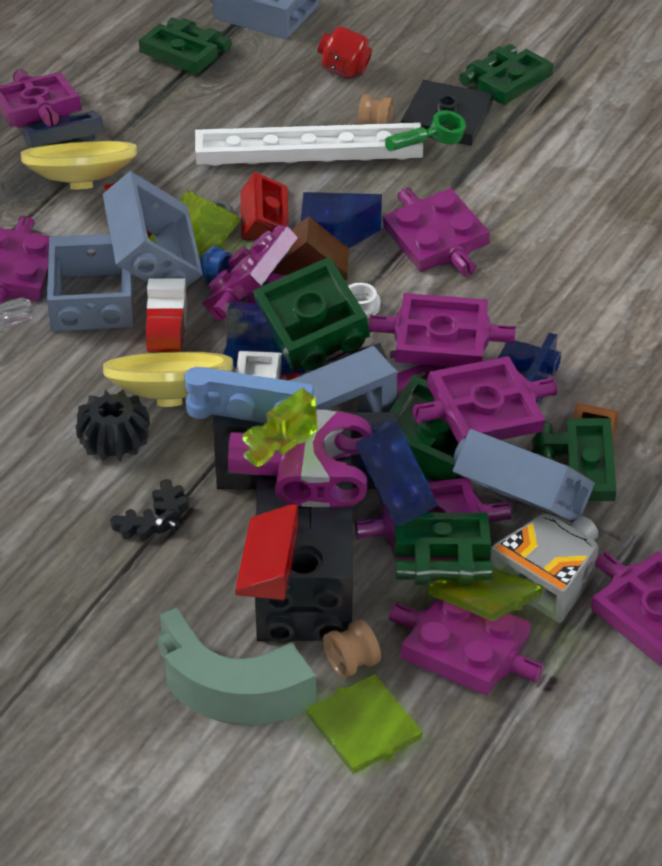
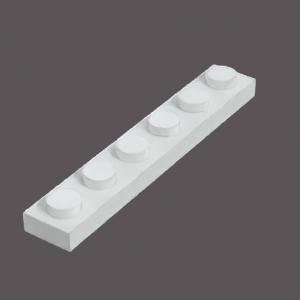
[195,123,423,166]

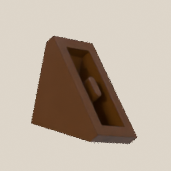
[271,216,349,280]

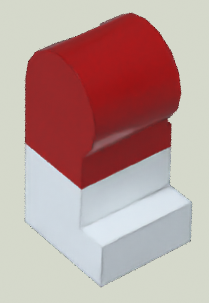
[146,278,187,353]

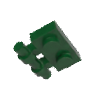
[138,17,232,74]
[459,44,553,105]
[531,418,616,501]
[394,512,492,585]

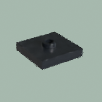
[401,80,493,146]

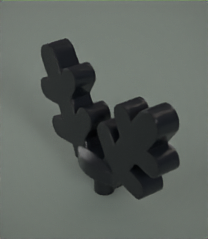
[110,479,189,541]

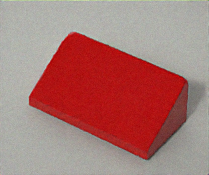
[240,172,289,240]
[235,504,298,600]

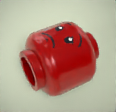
[317,26,373,79]

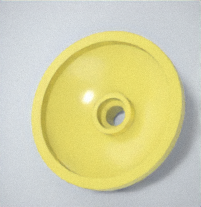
[21,141,137,190]
[103,352,233,407]

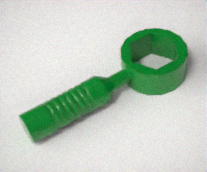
[385,110,466,151]

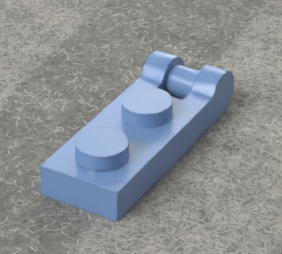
[184,367,314,426]

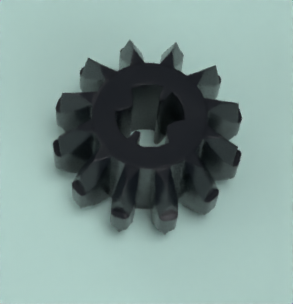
[75,389,150,462]

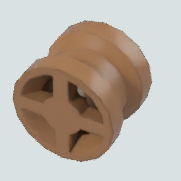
[357,94,394,125]
[323,619,381,679]

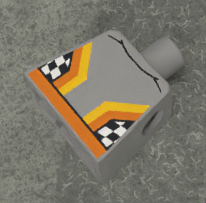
[490,514,599,623]

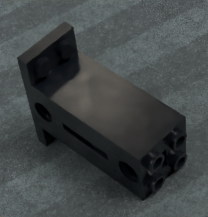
[213,412,397,642]

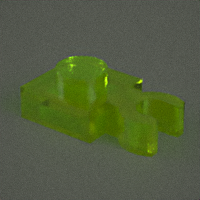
[242,388,318,467]

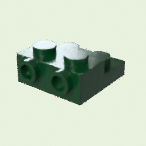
[253,257,370,371]
[389,375,464,482]

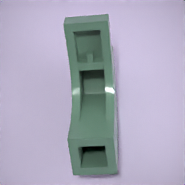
[156,607,317,725]

